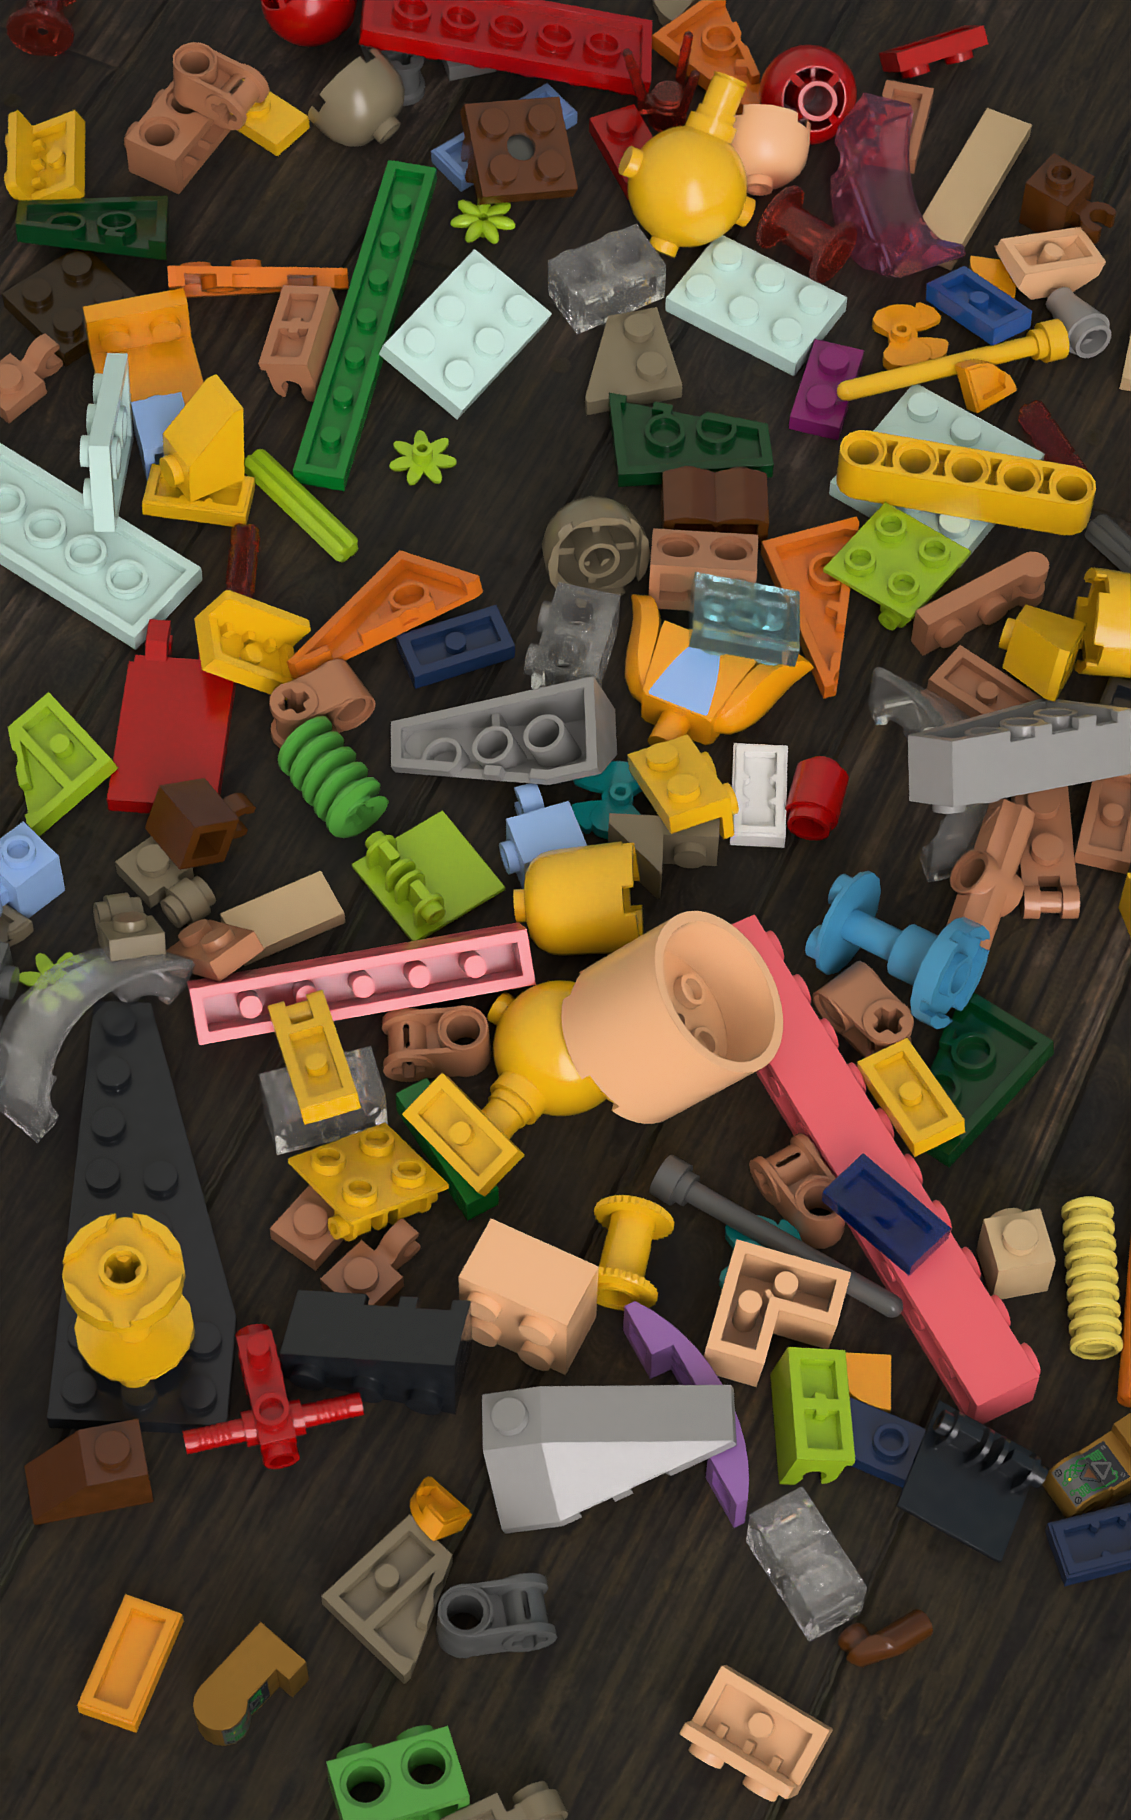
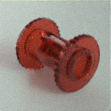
[6,0,77,56]
[756,185,857,283]

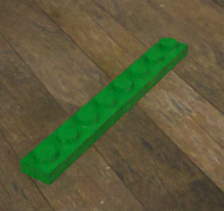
[293,160,437,491]

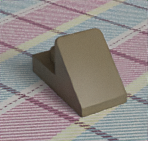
[608,813,720,899]

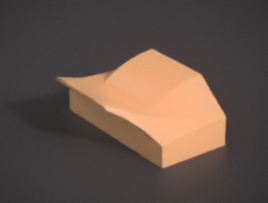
[994,227,1106,300]

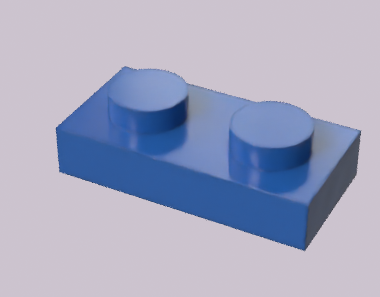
[926,266,1032,346]

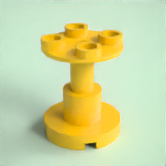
[62,1213,195,1388]

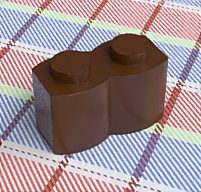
[660,466,769,548]

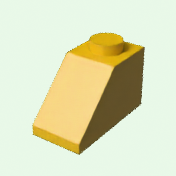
[159,374,245,503]
[999,604,1087,702]

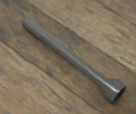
[649,1154,903,1318]

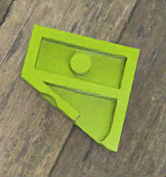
[8,692,118,837]

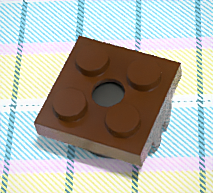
[460,96,578,205]

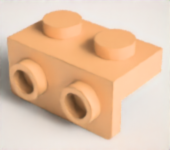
[679,1665,833,1802]

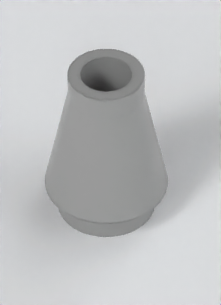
[1046,287,1111,358]

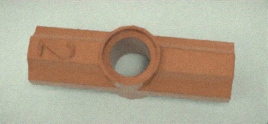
[946,799,1035,950]

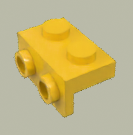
[4,110,85,201]
[194,590,311,700]
[627,734,739,839]

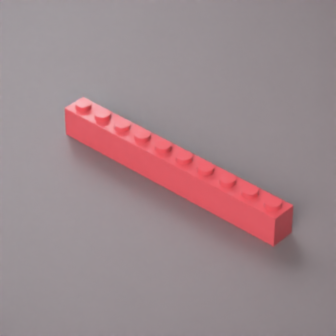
[731,914,1041,1424]

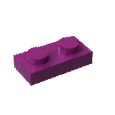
[789,339,864,440]

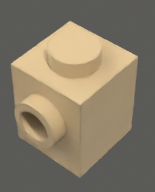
[976,1208,1056,1299]

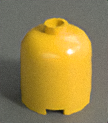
[1073,567,1131,678]
[513,841,644,955]

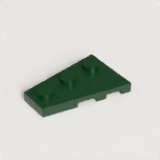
[925,993,1054,1168]

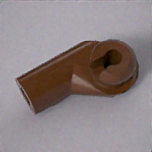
[838,1609,933,1667]

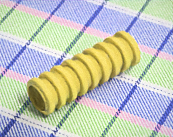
[1061,1196,1123,1360]

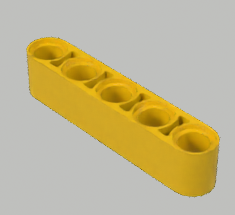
[836,430,1096,535]

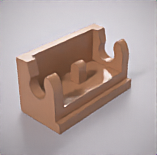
[258,285,341,401]

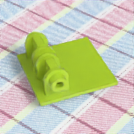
[823,502,971,630]
[352,810,505,941]

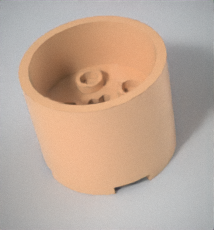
[561,911,783,1124]

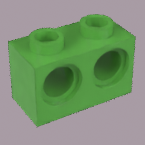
[326,1725,470,1820]

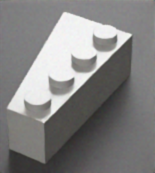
[908,698,1131,814]

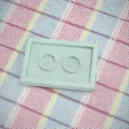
[665,235,847,376]
[379,249,552,419]
[80,353,133,532]

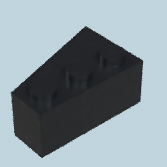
[280,1290,472,1415]

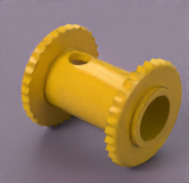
[594,1195,675,1311]

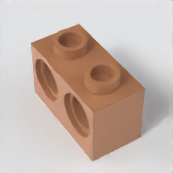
[124,80,231,194]
[648,528,758,615]

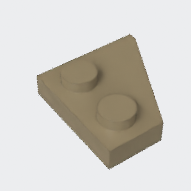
[585,307,682,415]
[321,1514,453,1685]

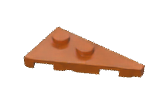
[652,0,760,115]
[167,259,349,298]
[761,516,859,699]
[287,550,483,679]

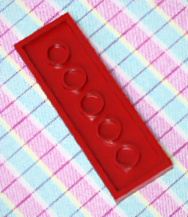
[359,0,652,97]

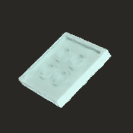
[829,384,1045,568]

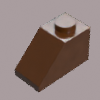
[24,1419,154,1525]

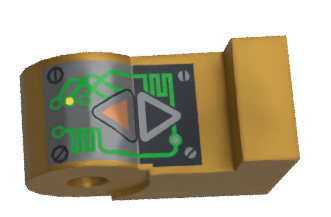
[1042,1413,1131,1518]
[193,1622,309,1746]

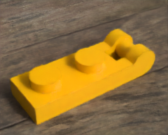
[267,990,361,1125]

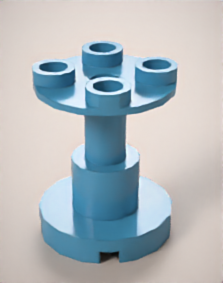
[805,871,990,1029]

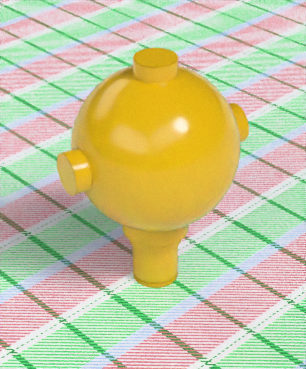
[619,71,756,258]
[482,980,614,1139]

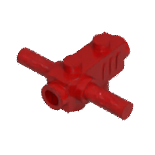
[182,1324,364,1469]

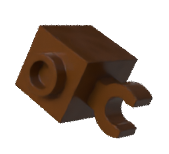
[1019,153,1116,244]
[145,778,256,870]

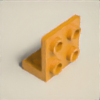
[83,288,203,420]

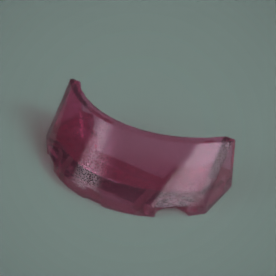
[831,93,966,277]

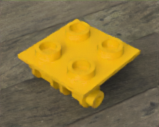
[288,1123,449,1241]

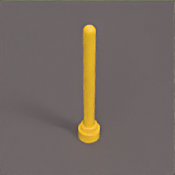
[837,319,1069,401]

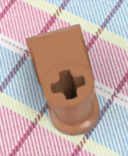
[173,42,270,130]
[269,659,376,748]
[812,961,914,1058]
[382,1005,491,1082]
[749,1133,847,1249]

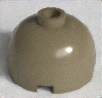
[308,48,405,147]
[542,496,651,604]

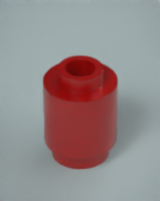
[785,756,849,841]

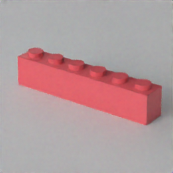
[187,922,536,1045]

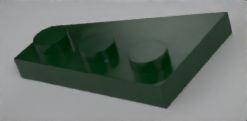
[15,195,169,260]
[608,392,774,487]

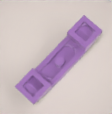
[623,1301,749,1528]

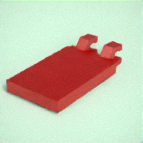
[107,619,236,813]

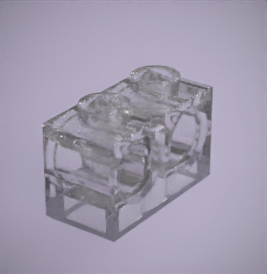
[548,224,666,334]
[524,582,620,690]
[259,1046,387,1155]
[746,1486,867,1642]

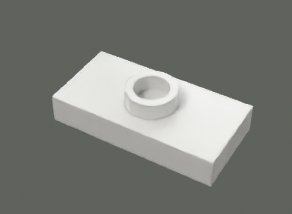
[730,743,788,848]

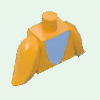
[625,594,814,746]

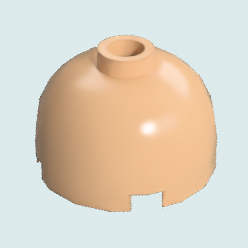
[731,104,811,196]

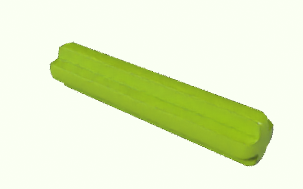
[244,449,358,562]

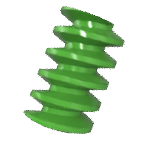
[277,716,389,838]

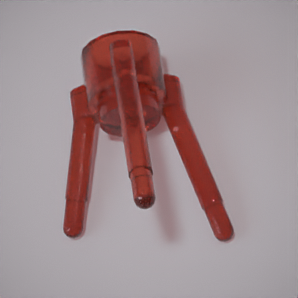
[622,31,700,132]

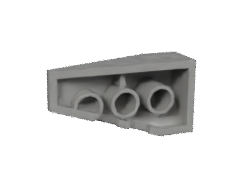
[391,676,617,785]
[482,1385,737,1534]

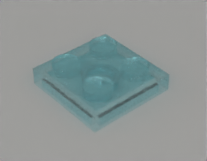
[689,572,800,667]

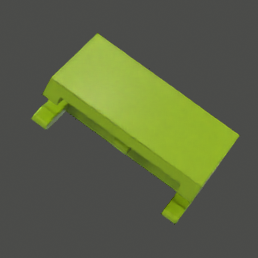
[770,1347,855,1485]

